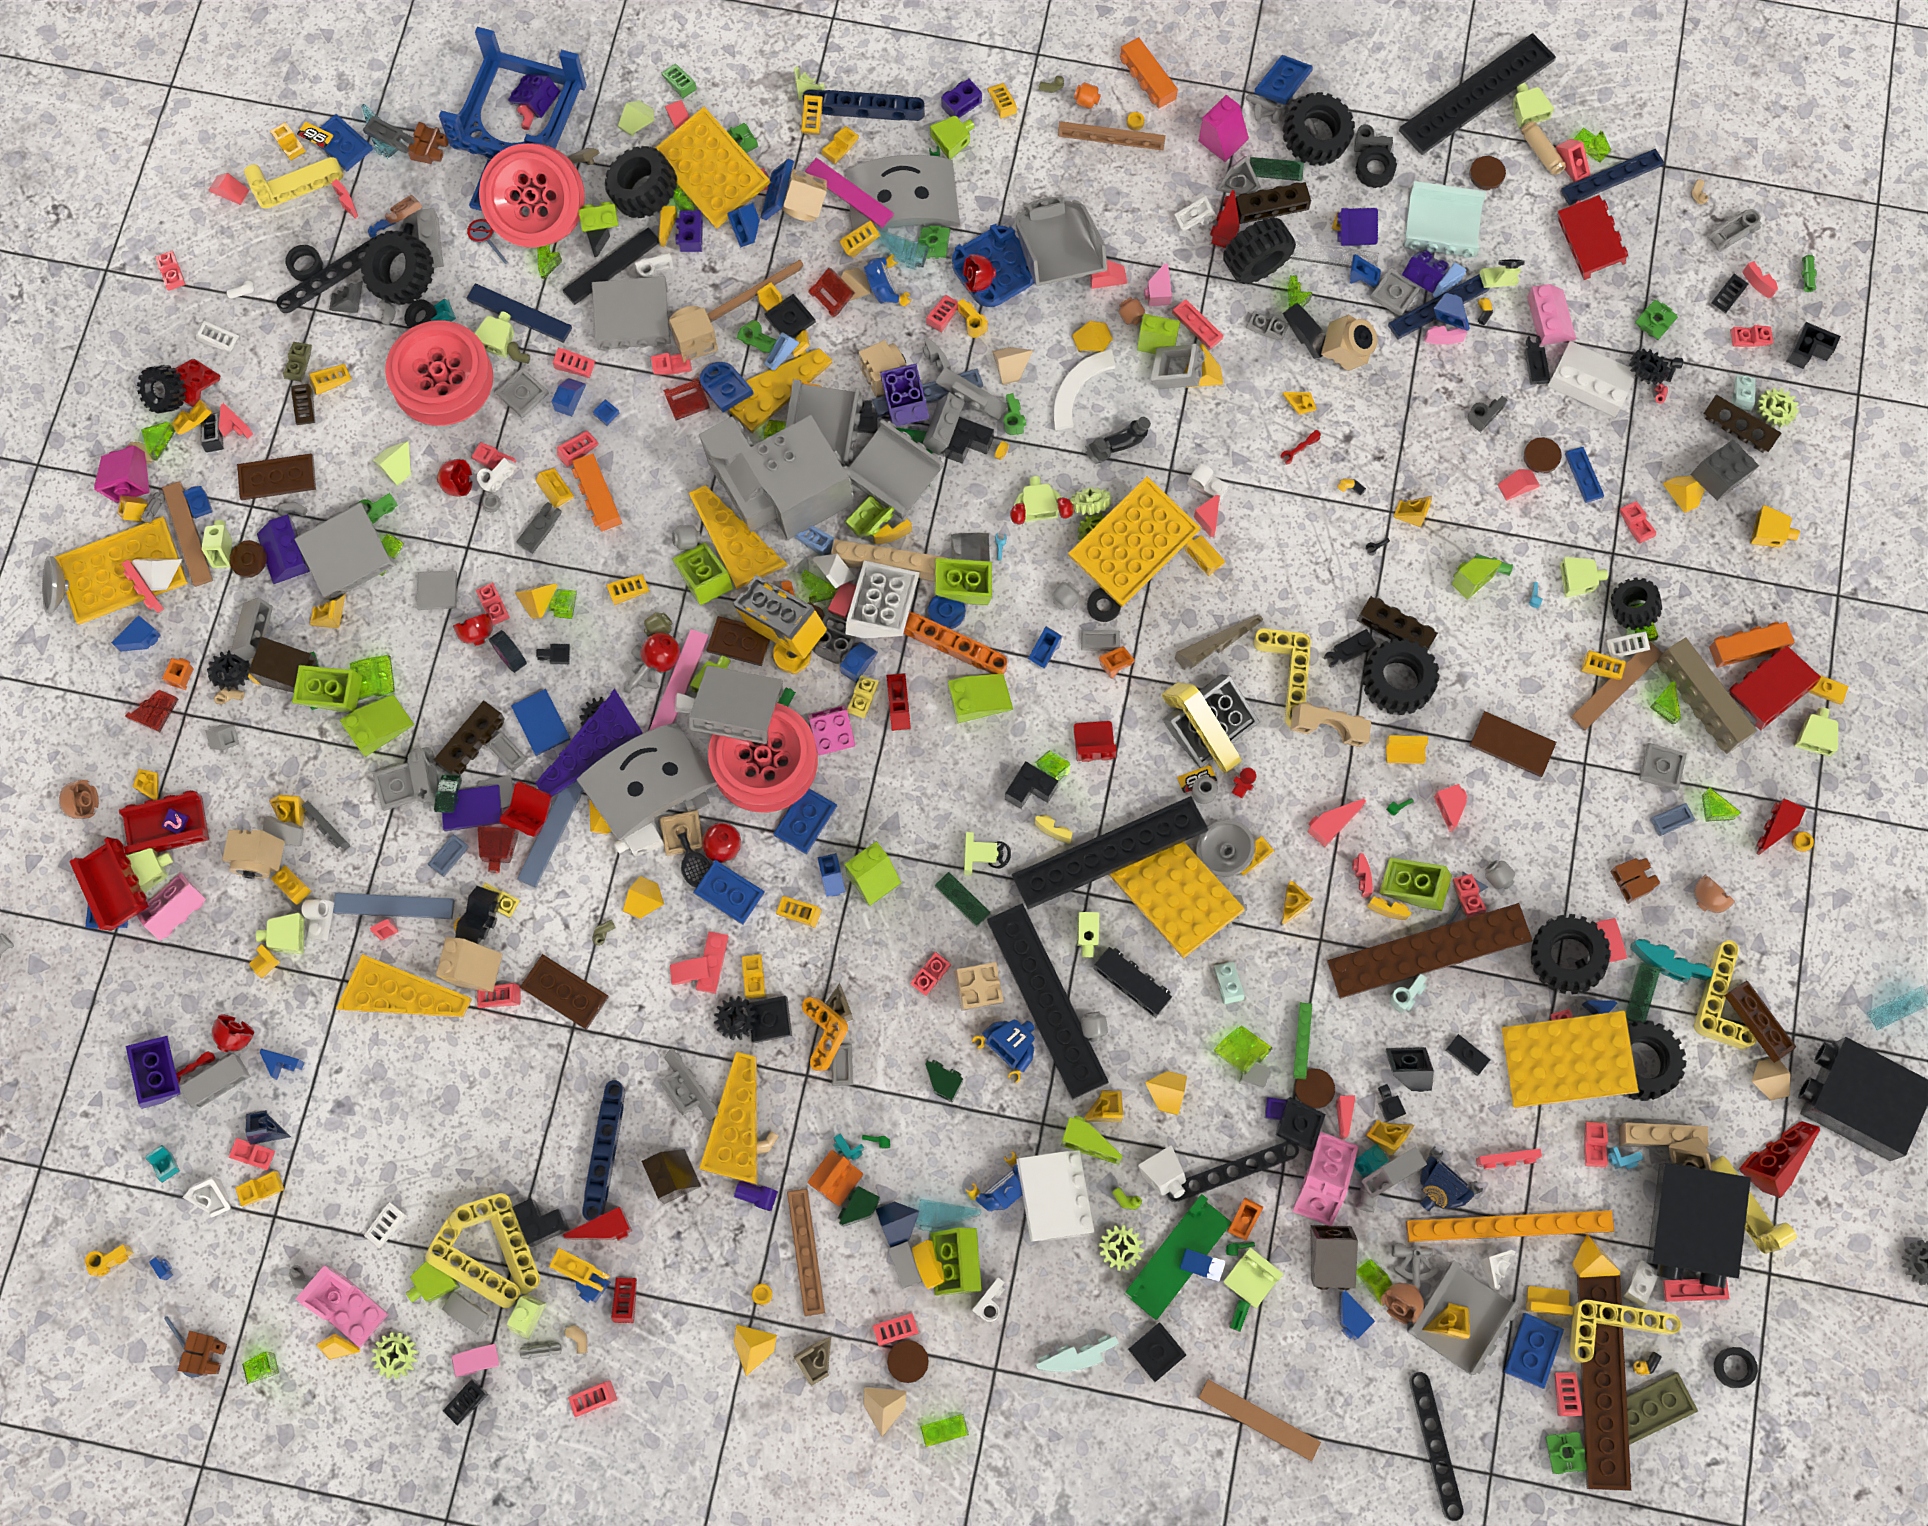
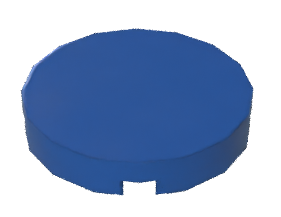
[928,595,966,629]

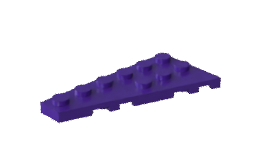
[535,688,643,797]

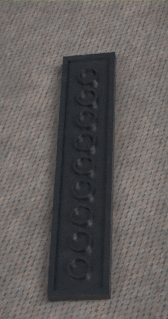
[1399,33,1556,155]
[1012,796,1208,910]
[987,903,1109,1100]

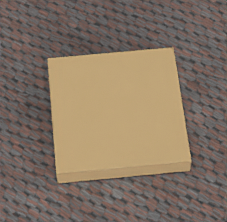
[659,810,703,856]

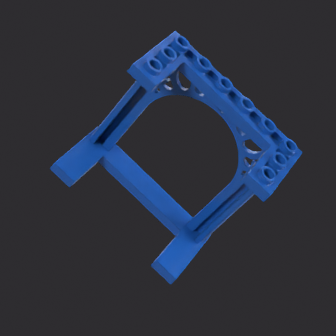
[439,26,587,159]

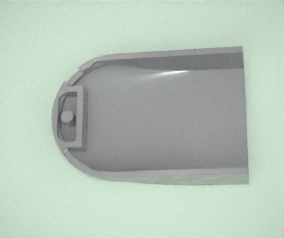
[1015,197,1108,286]

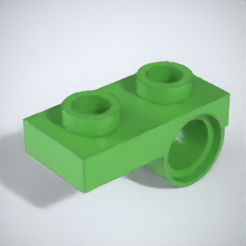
[736,320,777,353]
[1004,393,1026,435]
[358,493,398,524]

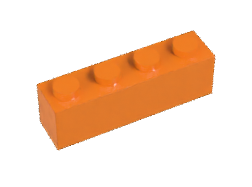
[1120,37,1178,109]
[571,453,622,532]
[1709,621,1795,668]

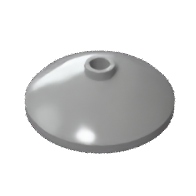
[42,556,69,614]
[1196,820,1255,877]

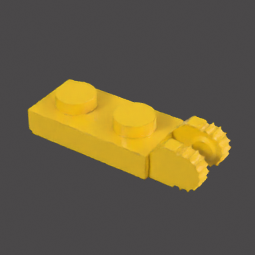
[548,1248,610,1291]

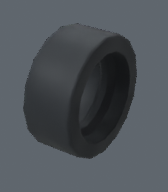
[285,245,323,281]
[1714,1347,1758,1388]

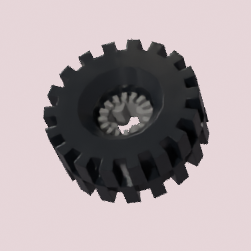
[137,365,186,414]

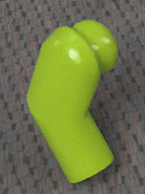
[1112,1187,1142,1210]

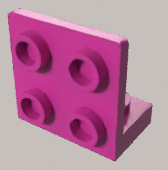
[808,705,855,755]

